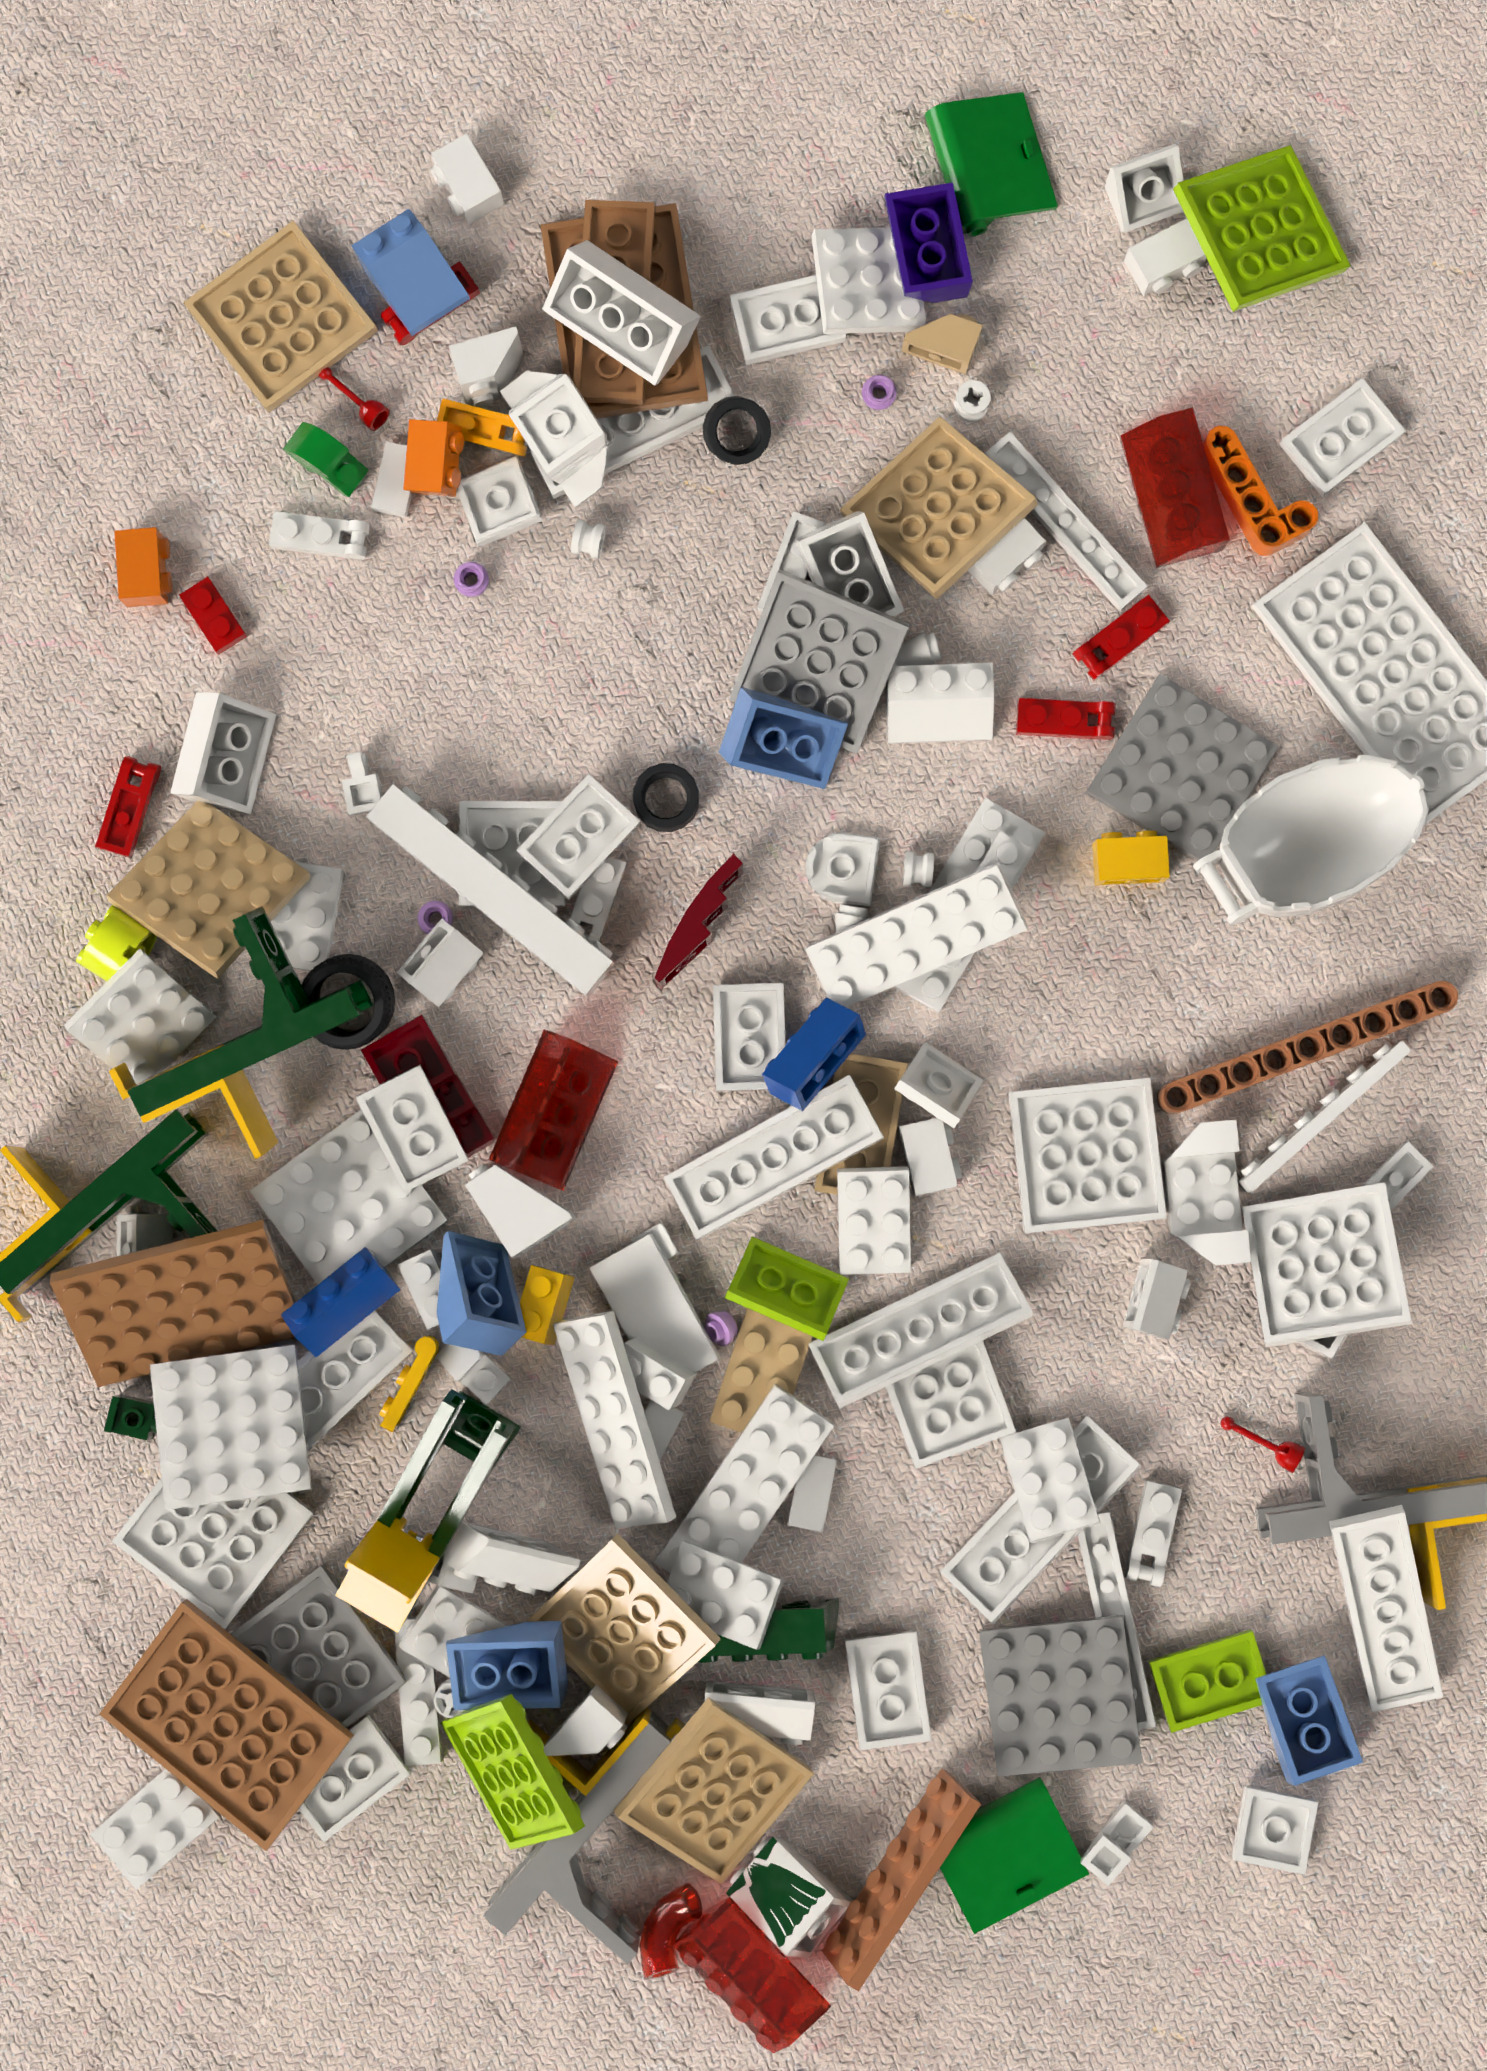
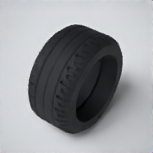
[302,954,395,1050]

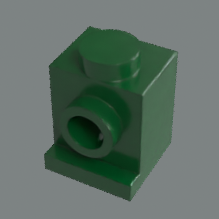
[104,1394,157,1440]

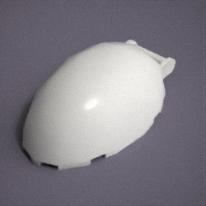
[1193,755,1430,926]

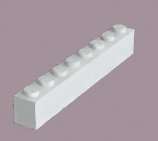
[366,784,615,998]

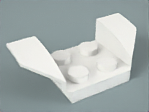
[500,371,609,508]
[1162,1119,1251,1265]

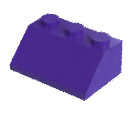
[884,182,973,303]

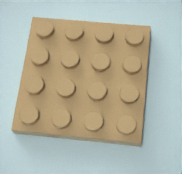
[183,221,378,413]
[840,416,1038,600]
[106,801,310,979]
[526,1534,721,1725]
[614,1697,814,1884]

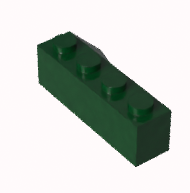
[698,1598,839,1663]

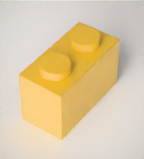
[1092,830,1170,886]
[520,1265,575,1345]

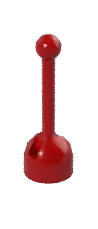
[319,367,390,431]
[1220,1416,1305,1473]

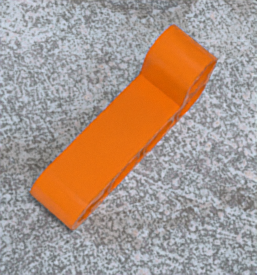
[1200,425,1318,556]

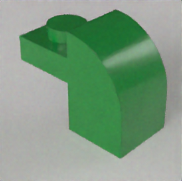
[283,422,369,497]

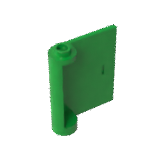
[925,92,1058,237]
[940,1777,1089,1934]

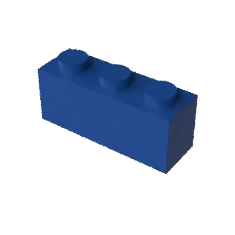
[762,997,866,1112]
[281,1247,401,1357]

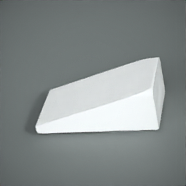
[787,1455,837,1532]

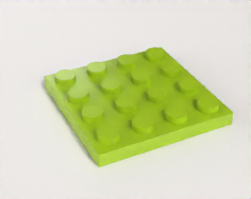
[1173,145,1351,312]
[440,1694,585,1850]

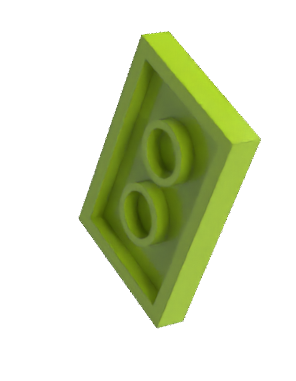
[725,1236,849,1341]
[1148,1629,1266,1733]

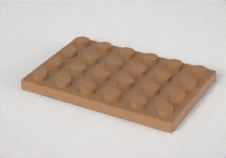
[540,203,708,419]
[50,1220,296,1387]
[99,1599,354,1851]

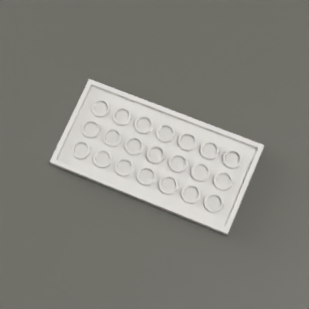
[1251,522,1487,825]

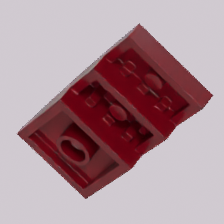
[654,853,743,990]
[361,1015,496,1158]

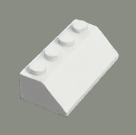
[542,240,701,386]

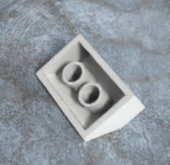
[885,663,994,744]
[170,692,276,815]
[443,1521,581,1594]
[705,1681,815,1745]

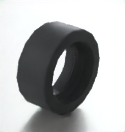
[702,396,771,465]
[633,763,699,832]

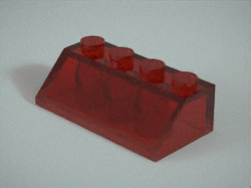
[1119,407,1230,568]
[488,1029,618,1191]
[673,1896,831,2053]

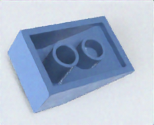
[351,209,470,336]
[719,687,848,789]
[437,1231,526,1356]
[446,1621,568,1710]
[1255,1655,1363,1786]

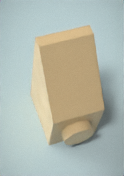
[901,314,983,375]

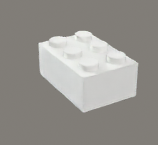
[794,511,904,616]

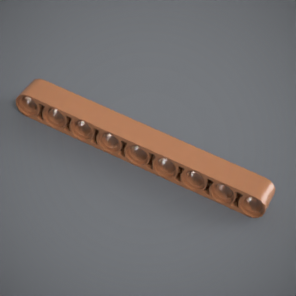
[1157,981,1458,1114]

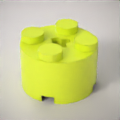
[76,905,157,981]

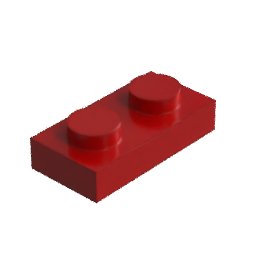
[179,576,248,655]

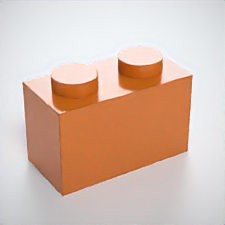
[403,419,464,497]
[114,527,173,607]

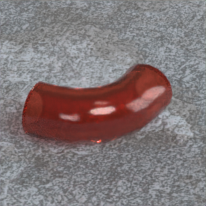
[639,1883,703,1980]

